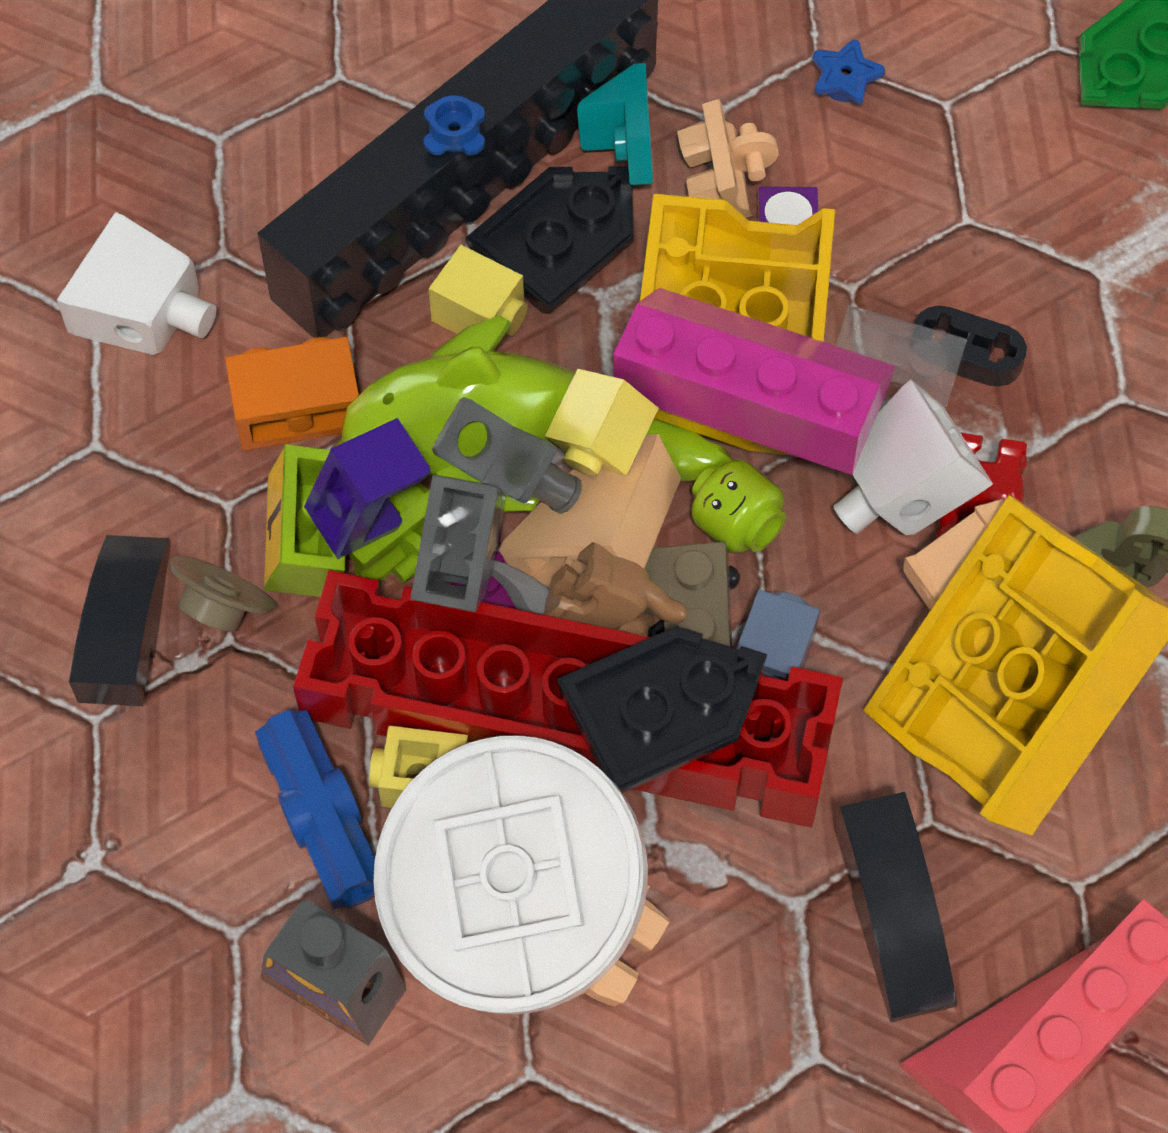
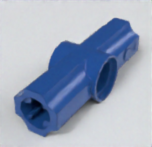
[255,710,375,910]

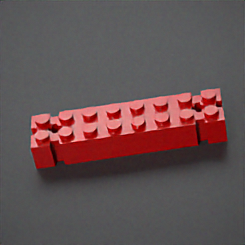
[293,570,843,828]

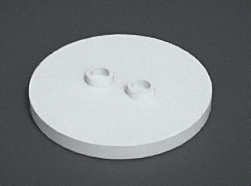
[374,736,648,1014]

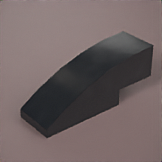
[69,535,171,706]
[836,792,957,1023]

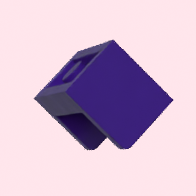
[304,418,430,559]

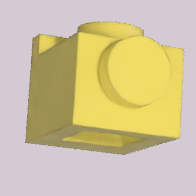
[369,726,468,808]

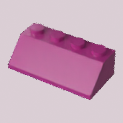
[613,288,895,475]

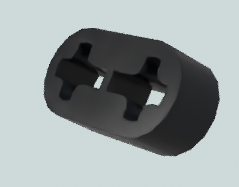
[910,305,1027,387]

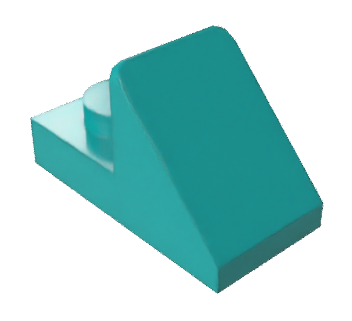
[577,63,653,185]

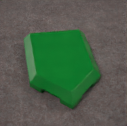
[1079,0,1168,109]

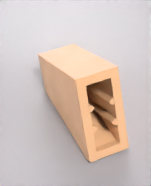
[499,434,681,589]

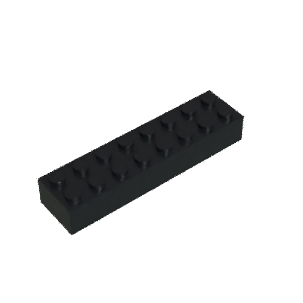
[257,0,658,338]

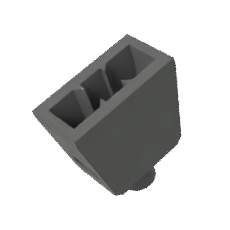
[410,474,506,612]

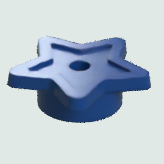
[812,40,885,104]

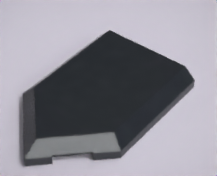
[465,166,634,313]
[557,626,767,793]

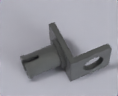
[432,397,582,514]

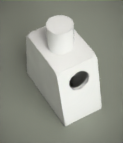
[57,212,216,355]
[834,379,993,535]

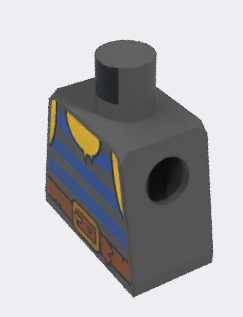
[260,899,406,1046]

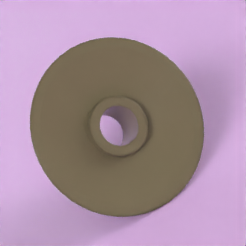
[169,556,276,632]

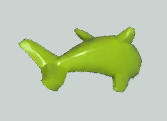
[330,315,733,512]

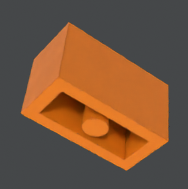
[225,336,359,451]

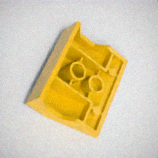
[640,194,835,456]
[863,495,1168,836]

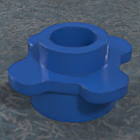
[424,95,485,155]

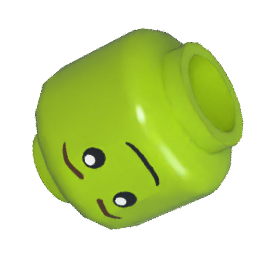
[691,460,786,554]

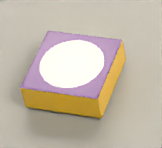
[757,186,818,225]

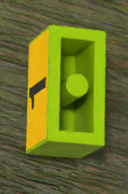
[264,444,345,597]

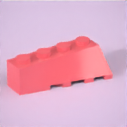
[900,899,1168,1133]

